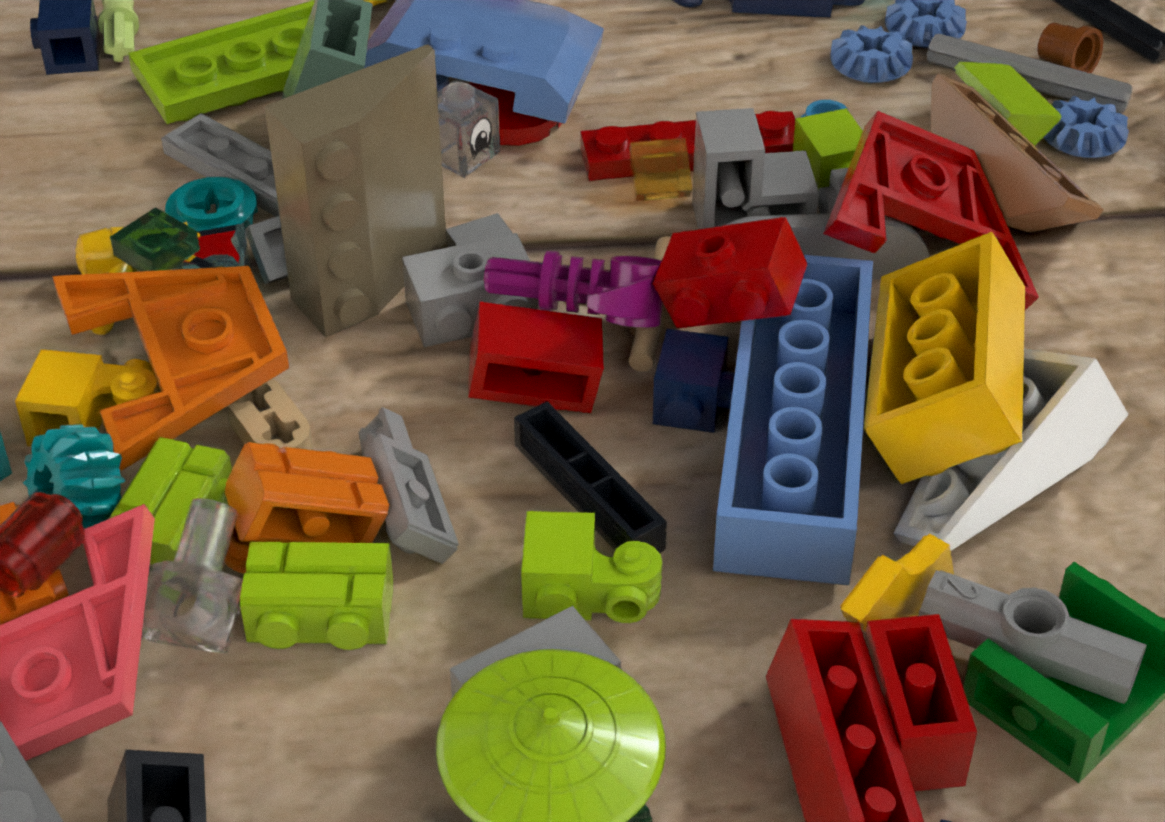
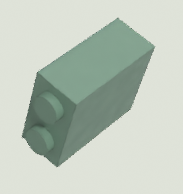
[282,0,373,99]

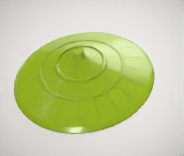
[436,649,666,822]

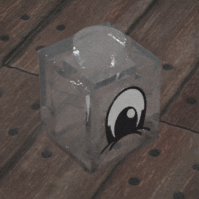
[437,79,500,178]

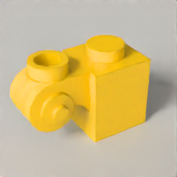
[15,349,159,447]

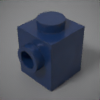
[30,0,101,75]
[652,329,735,433]

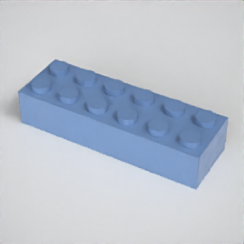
[713,255,873,585]

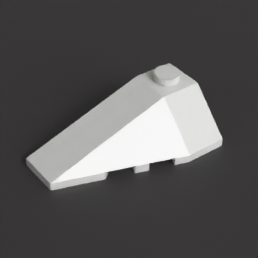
[894,348,1129,551]

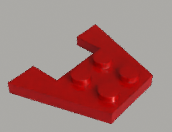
[823,111,1039,310]

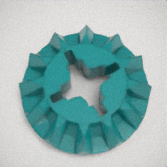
[165,177,258,238]

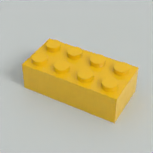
[863,232,1025,484]

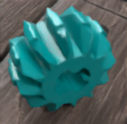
[23,424,126,539]

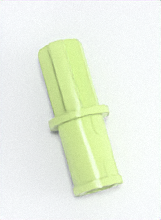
[98,0,139,62]

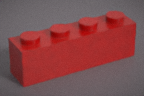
[765,619,924,822]

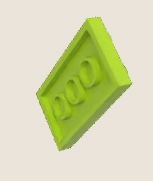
[128,0,315,124]

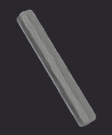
[927,34,1132,114]

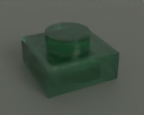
[110,207,200,271]

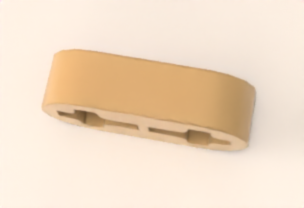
[226,378,313,450]

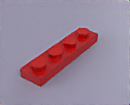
[580,111,795,181]

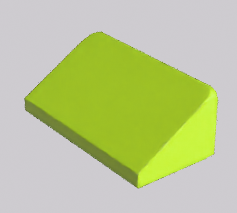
[954,62,1061,146]

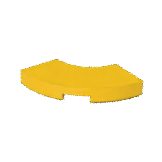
[840,533,954,632]

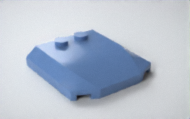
[364,0,604,124]

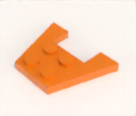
[52,266,289,472]

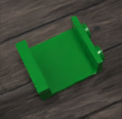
[963,562,1165,783]

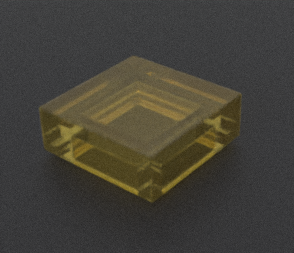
[629,138,693,202]

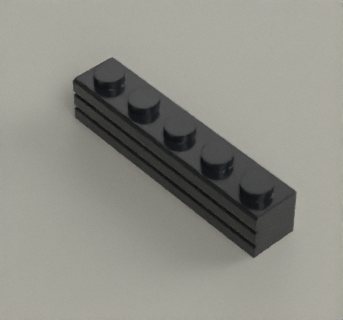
[514,401,667,553]

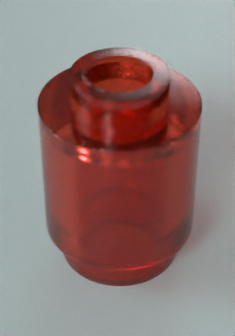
[0,492,85,597]

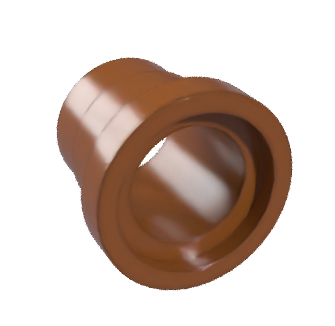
[1037,22,1104,73]

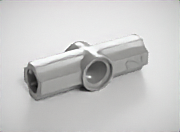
[918,570,1147,704]

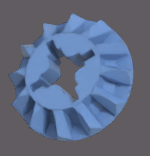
[885,0,967,48]
[830,25,913,83]
[1043,96,1129,158]

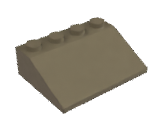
[265,44,446,338]

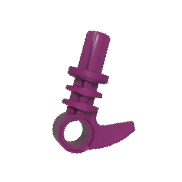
[483,250,663,328]

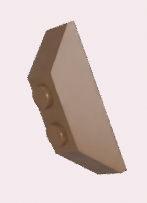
[931,74,1104,233]

